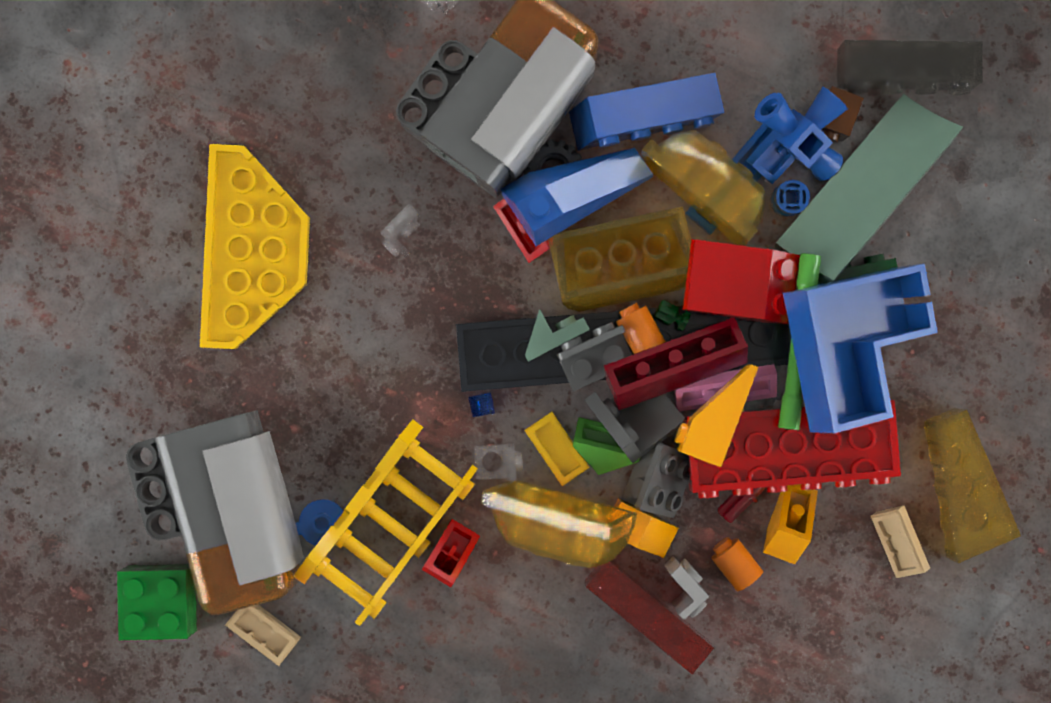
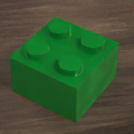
[117,564,197,641]

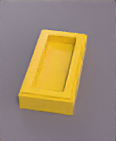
[524,411,590,486]

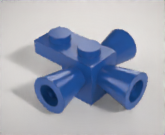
[746,86,848,185]

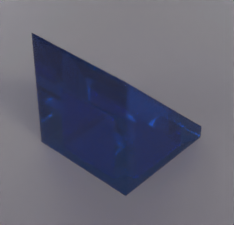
[468,392,496,417]

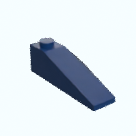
[500,148,653,246]

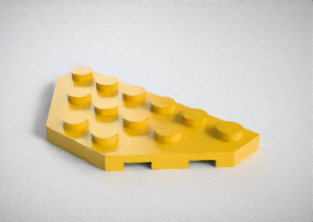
[200,144,310,349]

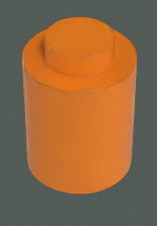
[616,302,666,354]
[711,537,763,592]

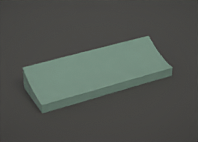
[774,94,963,284]

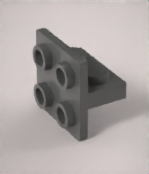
[622,442,690,518]

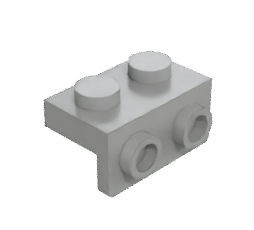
[664,555,709,620]

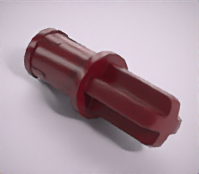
[717,487,766,523]

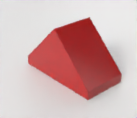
[422,519,480,587]

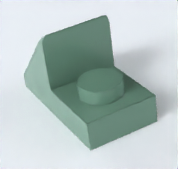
[525,309,590,361]

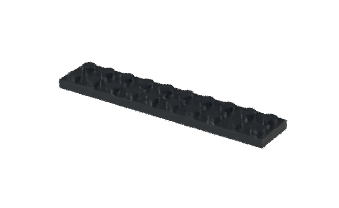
[456,305,791,392]

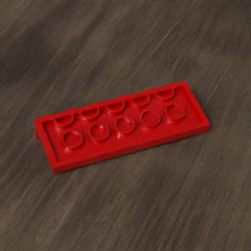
[685,400,901,498]

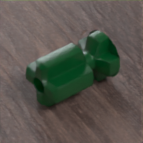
[654,300,691,332]

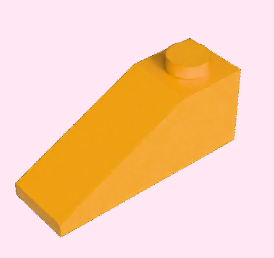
[675,365,759,467]

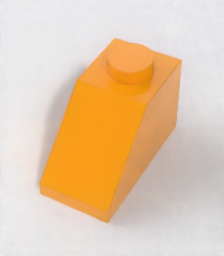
[763,484,818,564]
[603,497,679,558]

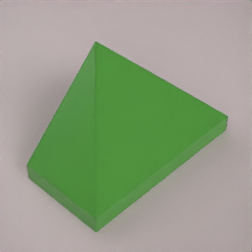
[573,417,640,475]

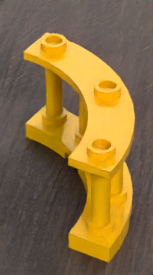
[294,419,478,626]

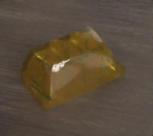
[641,129,766,246]
[548,206,691,312]
[481,479,637,568]

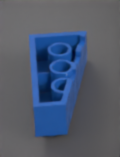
[569,73,725,151]

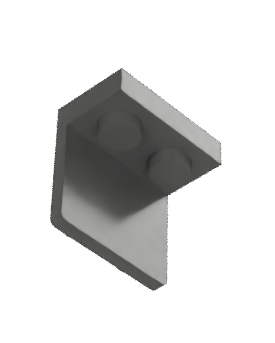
[556,322,632,392]
[585,392,686,463]

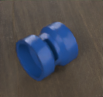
[770,180,810,217]

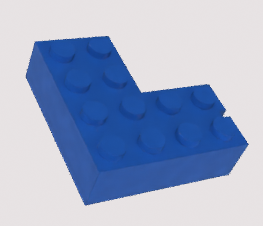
[783,263,938,433]

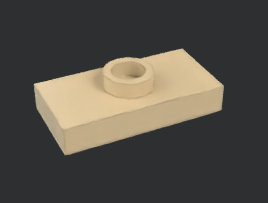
[871,506,930,578]
[225,597,301,666]

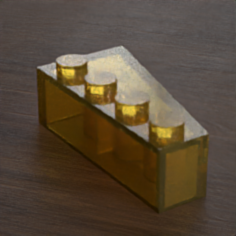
[924,408,1021,563]

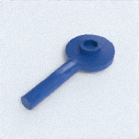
[295,499,344,546]

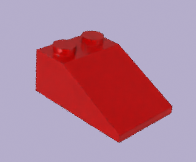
[683,239,800,324]

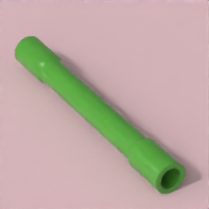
[778,254,821,430]

